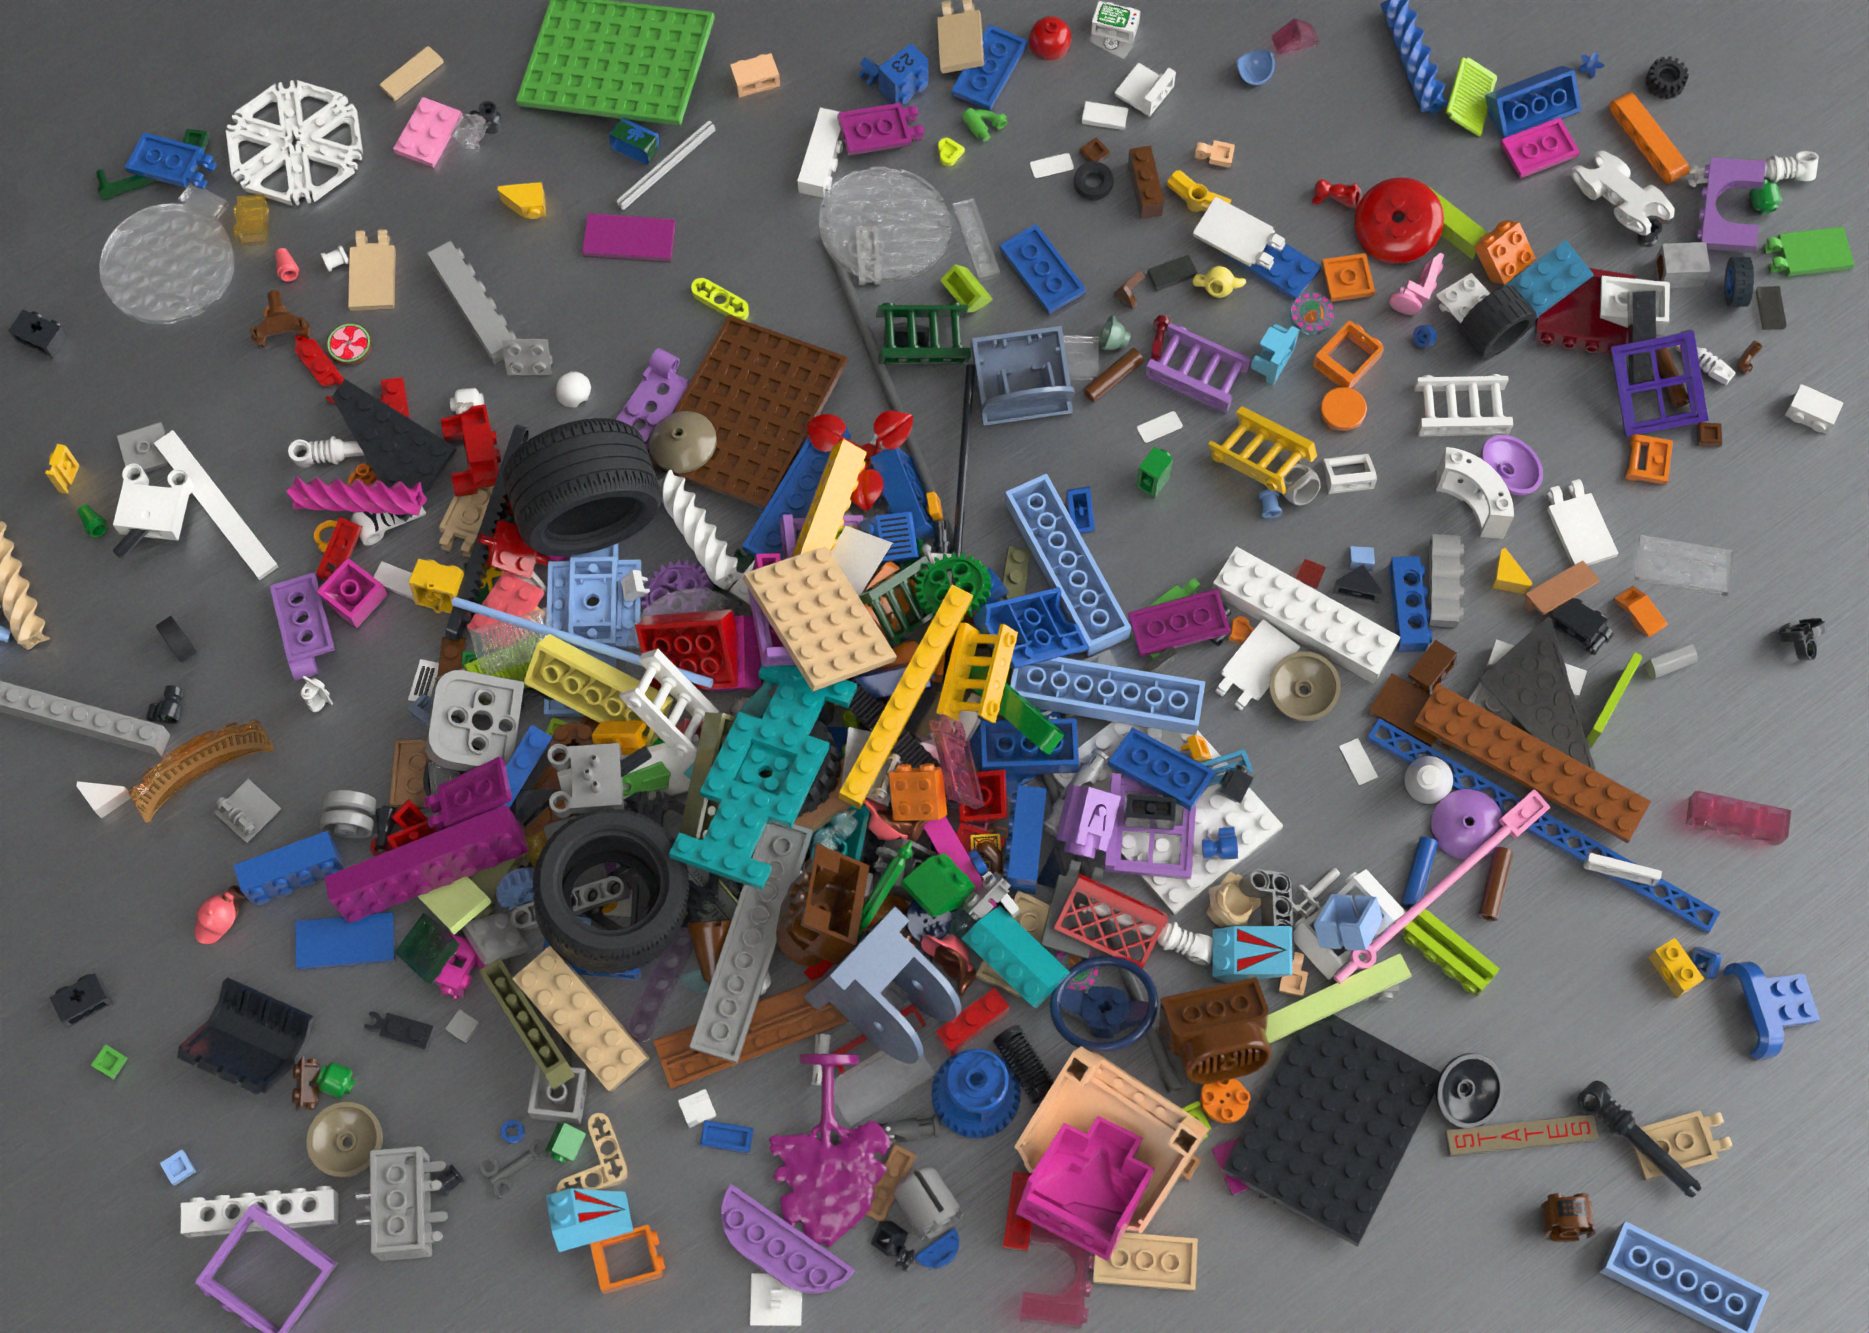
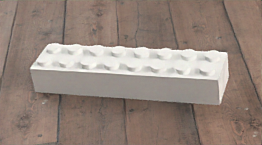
[1212,546,1401,684]

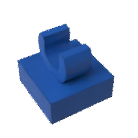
[858,57,880,86]

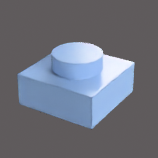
[160,1150,196,1186]

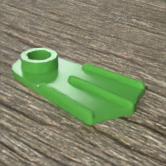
[623,761,671,796]

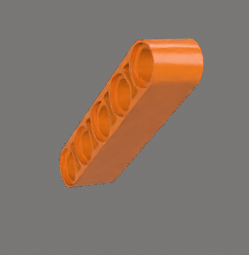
[1609,92,1689,184]

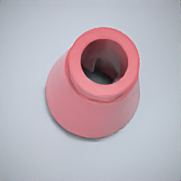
[275,248,299,282]

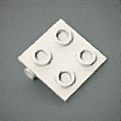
[1436,273,1490,324]

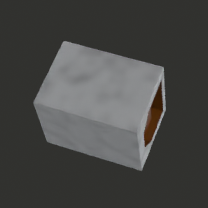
[1655,242,1710,288]

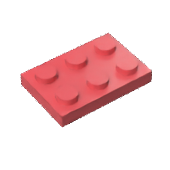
[467,572,545,648]

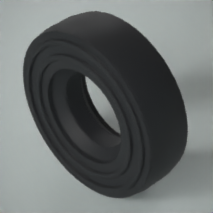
[1074,161,1114,200]

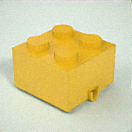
[409,559,464,614]

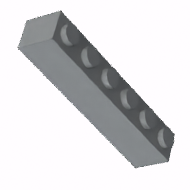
[427,241,517,365]

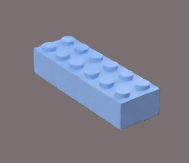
[1599,1221,1769,1333]

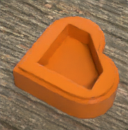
[1228,616,1254,644]

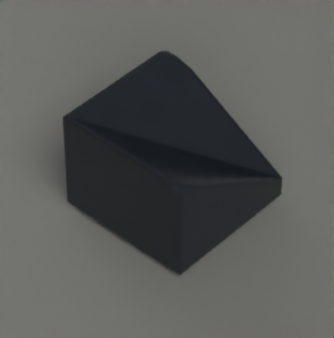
[871,1221,909,1256]

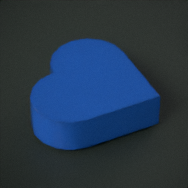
[967,849,989,878]

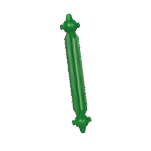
[857,841,913,942]

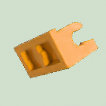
[591,720,648,755]

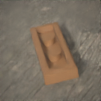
[865,1144,917,1222]

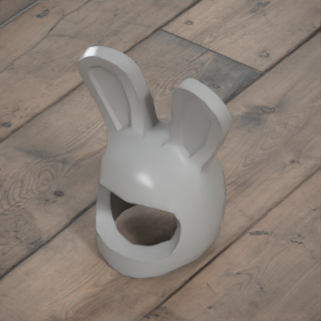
[1255,449,1321,506]

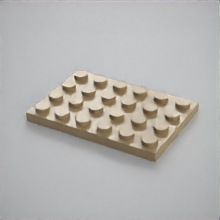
[743,546,897,692]

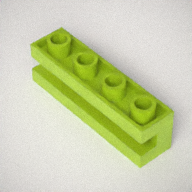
[1401,909,1500,996]

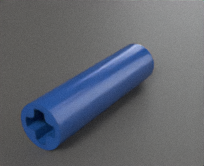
[1401,837,1438,909]

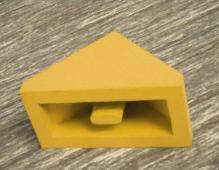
[1492,548,1533,595]

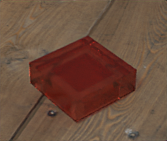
[1296,559,1326,590]

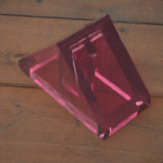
[1271,18,1319,56]

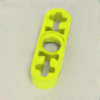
[691,278,749,320]

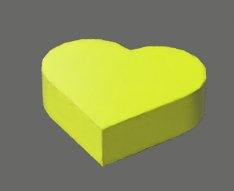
[938,138,965,166]

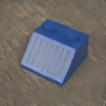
[859,512,918,568]

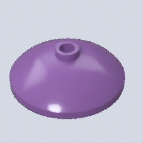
[1480,435,1543,495]
[1431,789,1503,861]

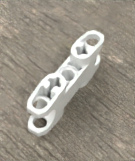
[1571,150,1675,236]

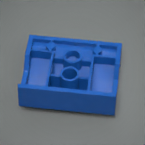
[973,587,1089,669]

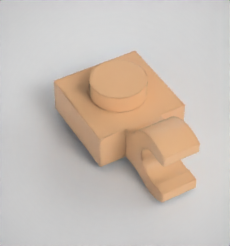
[1194,141,1235,168]
[1278,952,1308,998]

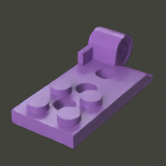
[616,348,690,454]
[270,572,335,681]

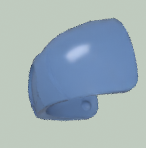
[1236,49,1275,85]

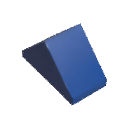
[1065,486,1095,533]

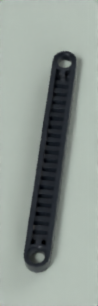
[445,425,529,642]
[846,677,966,808]

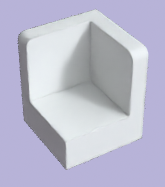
[678,1089,716,1128]

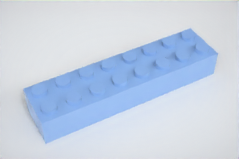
[1005,474,1131,657]
[1010,657,1205,735]

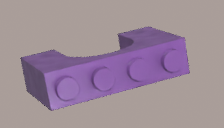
[1697,157,1766,253]

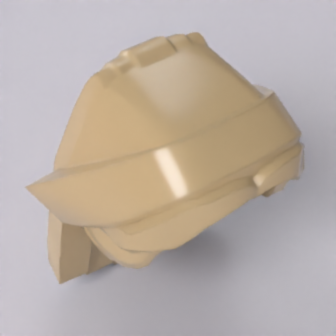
[1207,871,1261,928]

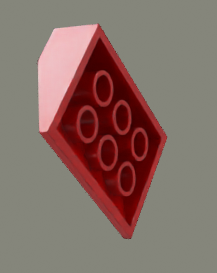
[635,610,738,691]

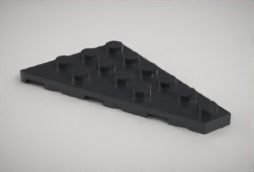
[1479,616,1595,769]

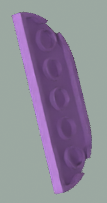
[721,1184,855,1294]

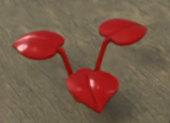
[807,411,913,511]

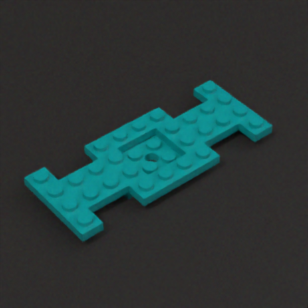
[669,665,857,891]

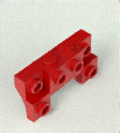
[441,404,501,497]

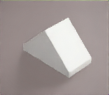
[76,781,131,819]

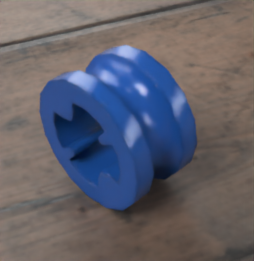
[501,1120,525,1144]

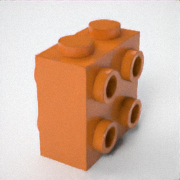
[1474,220,1536,285]
[889,763,947,821]

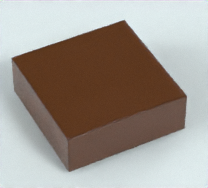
[1079,137,1110,162]
[1697,422,1722,447]

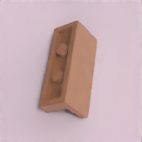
[1524,560,1599,615]

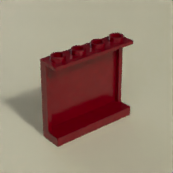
[1534,268,1637,356]

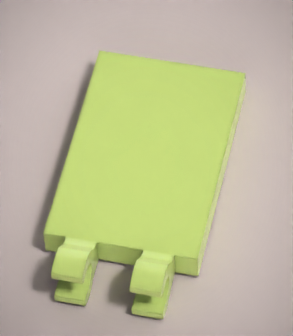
[417,876,492,934]

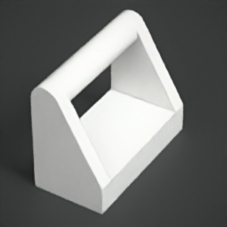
[1323,454,1377,494]

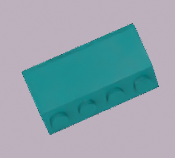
[962,905,1070,1009]

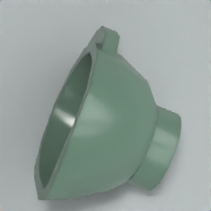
[1099,315,1131,350]

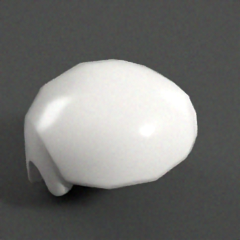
[555,371,591,408]

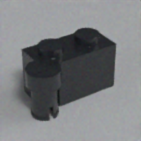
[1551,598,1614,655]

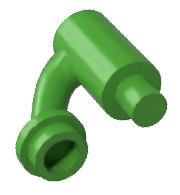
[961,108,1008,142]

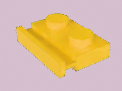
[45,444,80,494]

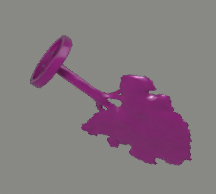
[769,1054,891,1247]

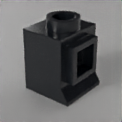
[1215,764,1254,803]

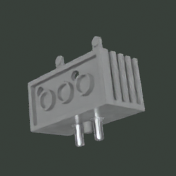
[355,1146,448,1261]

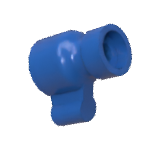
[1202,827,1238,860]

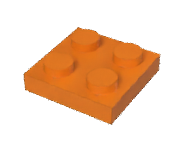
[1321,253,1375,302]

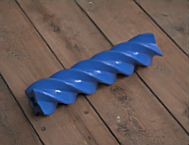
[1380,0,1449,115]

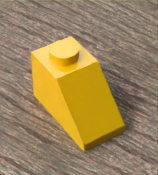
[498,182,546,219]

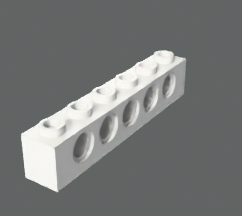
[181,1186,339,1238]

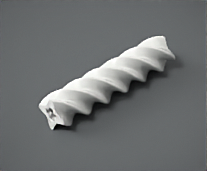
[658,470,744,590]

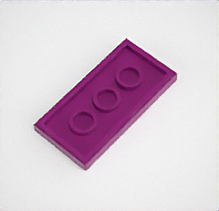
[582,213,676,262]
[1128,589,1231,658]

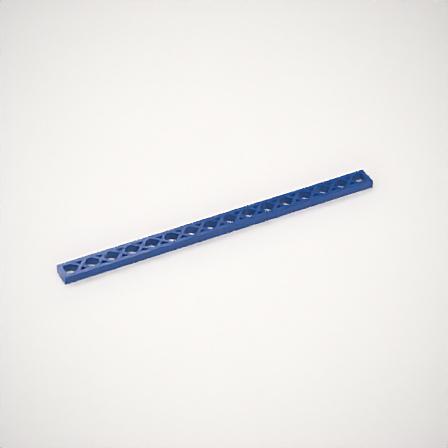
[1367,718,1720,934]

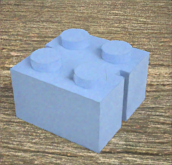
[1314,894,1383,951]

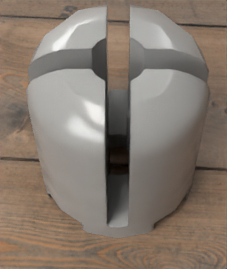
[894,1167,964,1241]

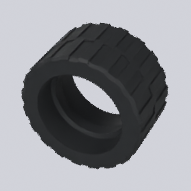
[1460,285,1537,358]

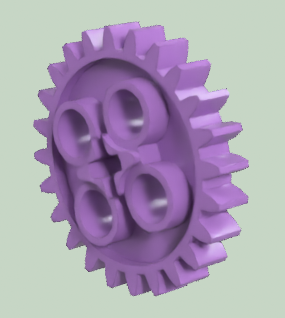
[640,559,714,616]

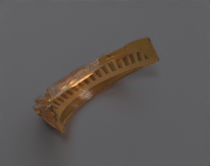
[128,719,275,823]

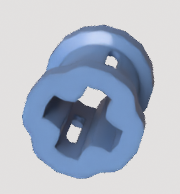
[1259,489,1282,518]

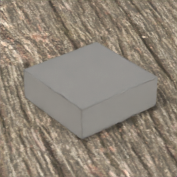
[445,1009,480,1044]

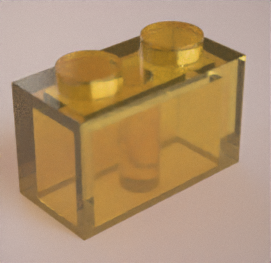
[233,195,269,246]

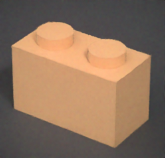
[730,53,780,98]

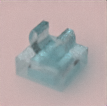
[947,910,973,939]

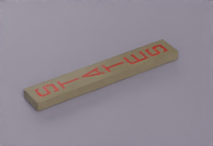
[1445,1114,1599,1157]

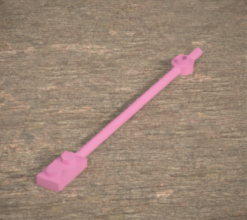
[1333,789,1550,984]

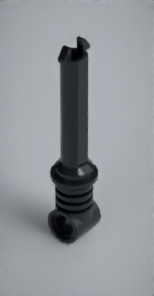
[1577,1081,1702,1198]

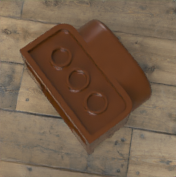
[776,843,869,966]
[1159,977,1272,1084]

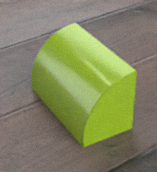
[940,264,993,313]

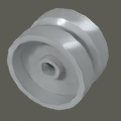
[319,790,377,839]

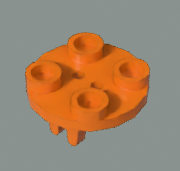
[1200,1079,1250,1124]

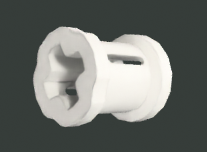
[321,245,349,272]

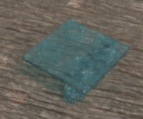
[811,810,858,850]

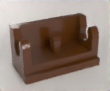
[1408,640,1457,694]

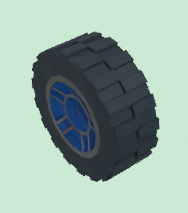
[1724,257,1754,307]

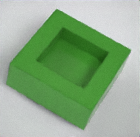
[91,1044,128,1080]

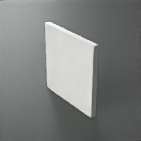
[750,1273,802,1326]

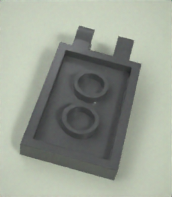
[1040,860,1104,960]

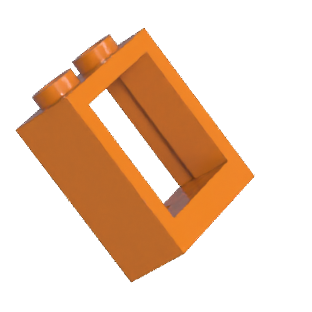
[1312,320,1384,388]
[590,1224,666,1294]

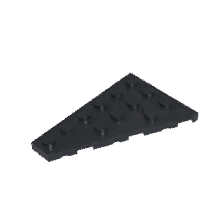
[332,379,457,522]

